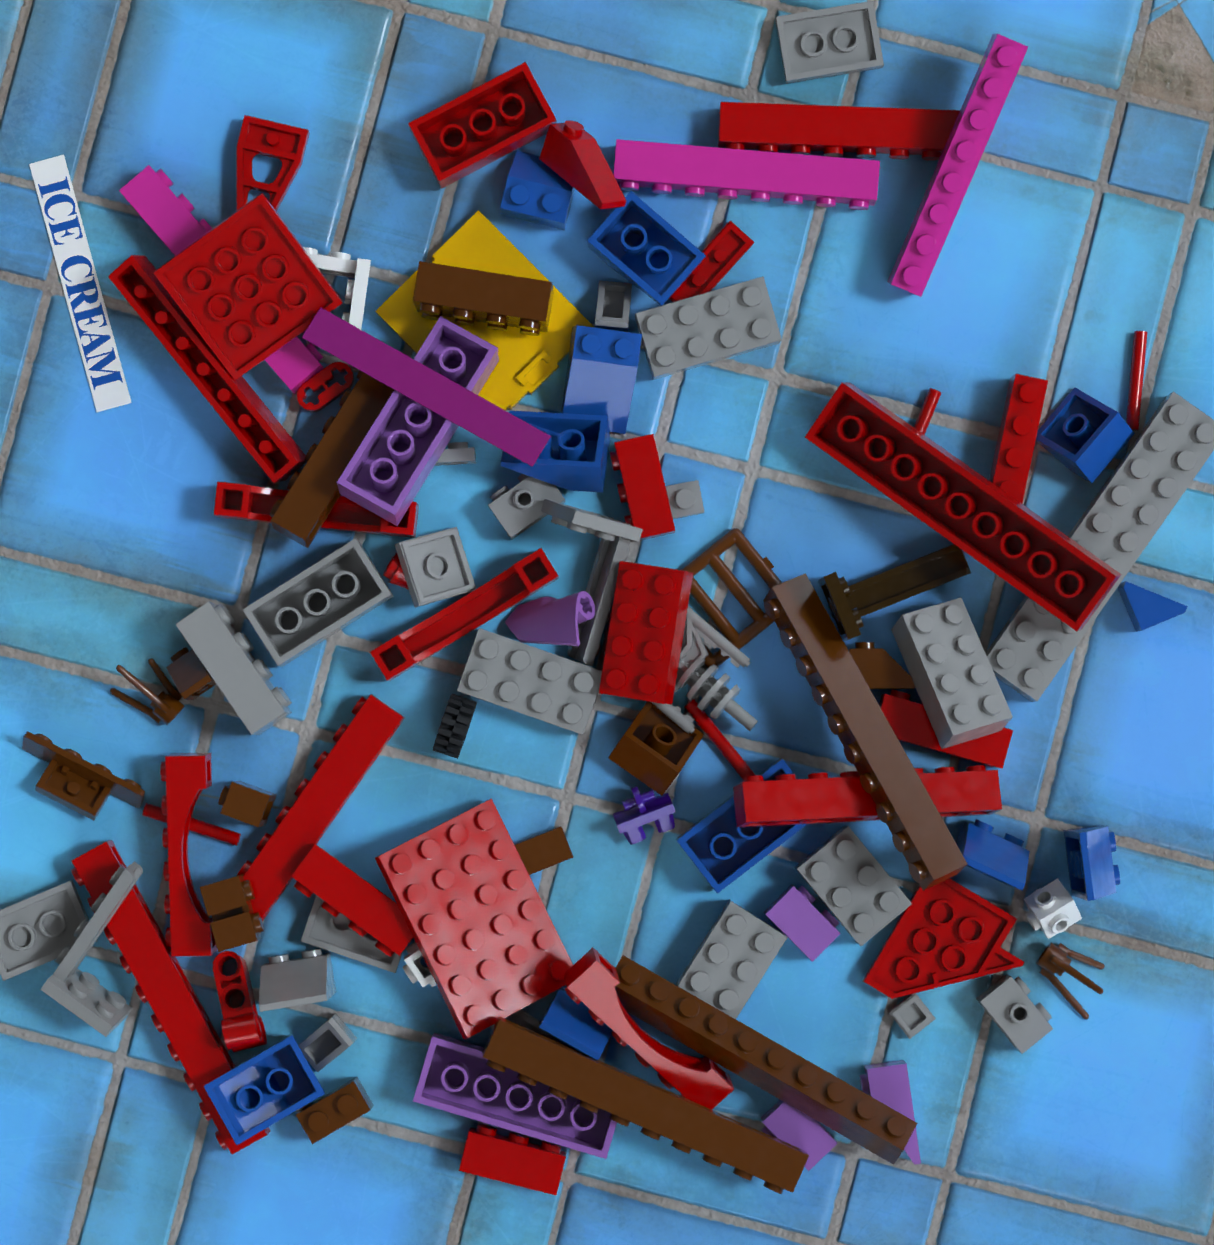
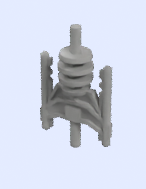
[651,606,758,734]

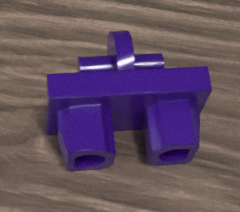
[613,785,676,845]

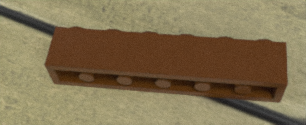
[270,370,394,548]

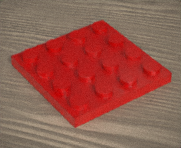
[153,193,343,380]

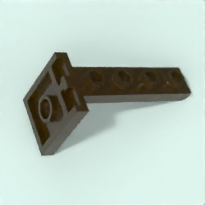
[818,544,971,641]

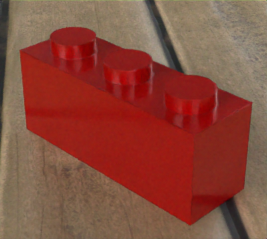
[609,434,675,542]
[459,1124,567,1195]

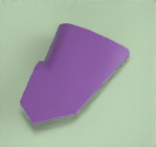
[505,591,595,647]

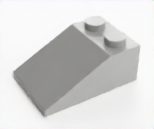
[259,949,336,1012]

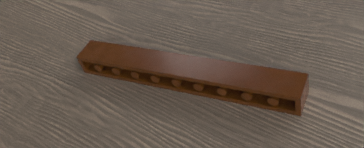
[763,573,968,890]
[615,955,918,1165]
[482,1016,809,1194]

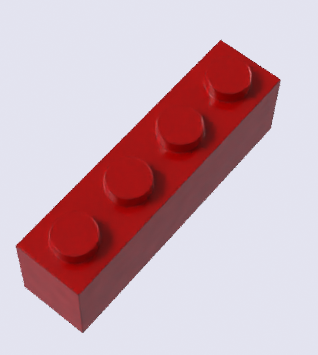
[989,374,1048,504]
[879,690,1013,769]
[291,844,413,957]

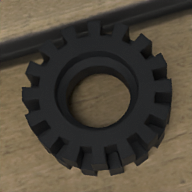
[433,694,477,759]

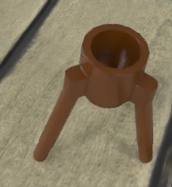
[110,658,185,725]
[1036,942,1105,1020]

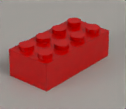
[408,62,557,189]
[599,561,693,704]

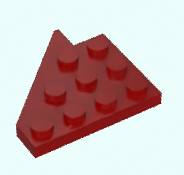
[862,878,1024,999]

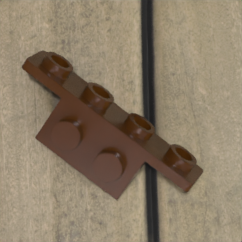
[22,731,145,821]

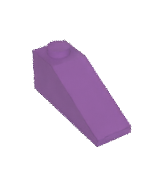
[859,1060,921,1165]

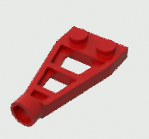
[237,115,310,212]

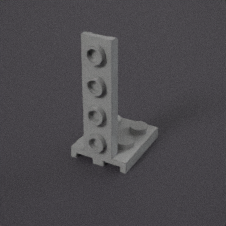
[541,499,643,666]
[40,861,143,1037]

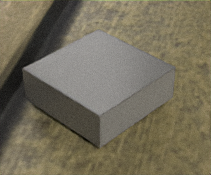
[889,993,936,1039]

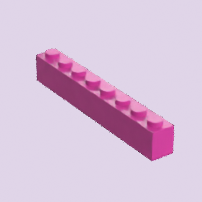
[887,34,1028,297]
[613,139,880,210]
[119,165,324,394]

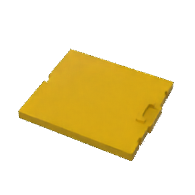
[375,210,594,411]

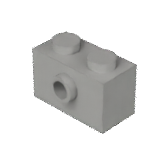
[488,474,566,539]
[976,974,1053,1054]

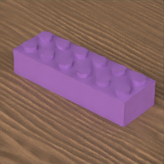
[337,316,499,526]
[413,1033,617,1159]

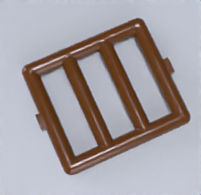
[681,528,782,668]

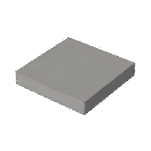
[395,527,476,608]

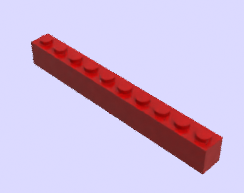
[71,840,271,1154]

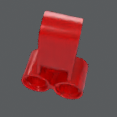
[213,951,267,1052]

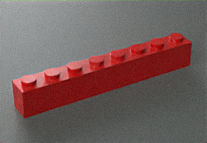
[718,102,960,161]
[108,255,307,483]
[237,694,405,922]
[733,765,1002,827]

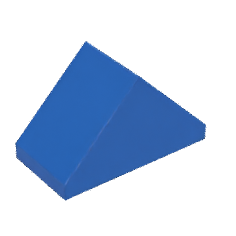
[1118,581,1188,632]

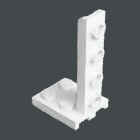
[303,247,371,330]

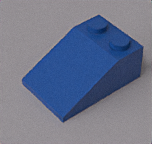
[587,191,706,306]
[561,325,642,434]
[501,411,610,492]
[956,819,1030,891]
[1063,825,1120,901]
[203,1035,325,1145]

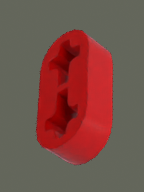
[297,362,354,412]

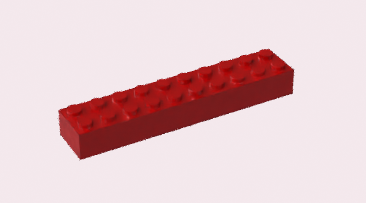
[805,382,1122,632]

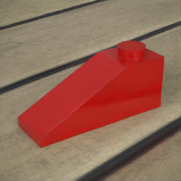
[539,120,626,209]

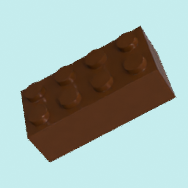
[413,261,554,336]

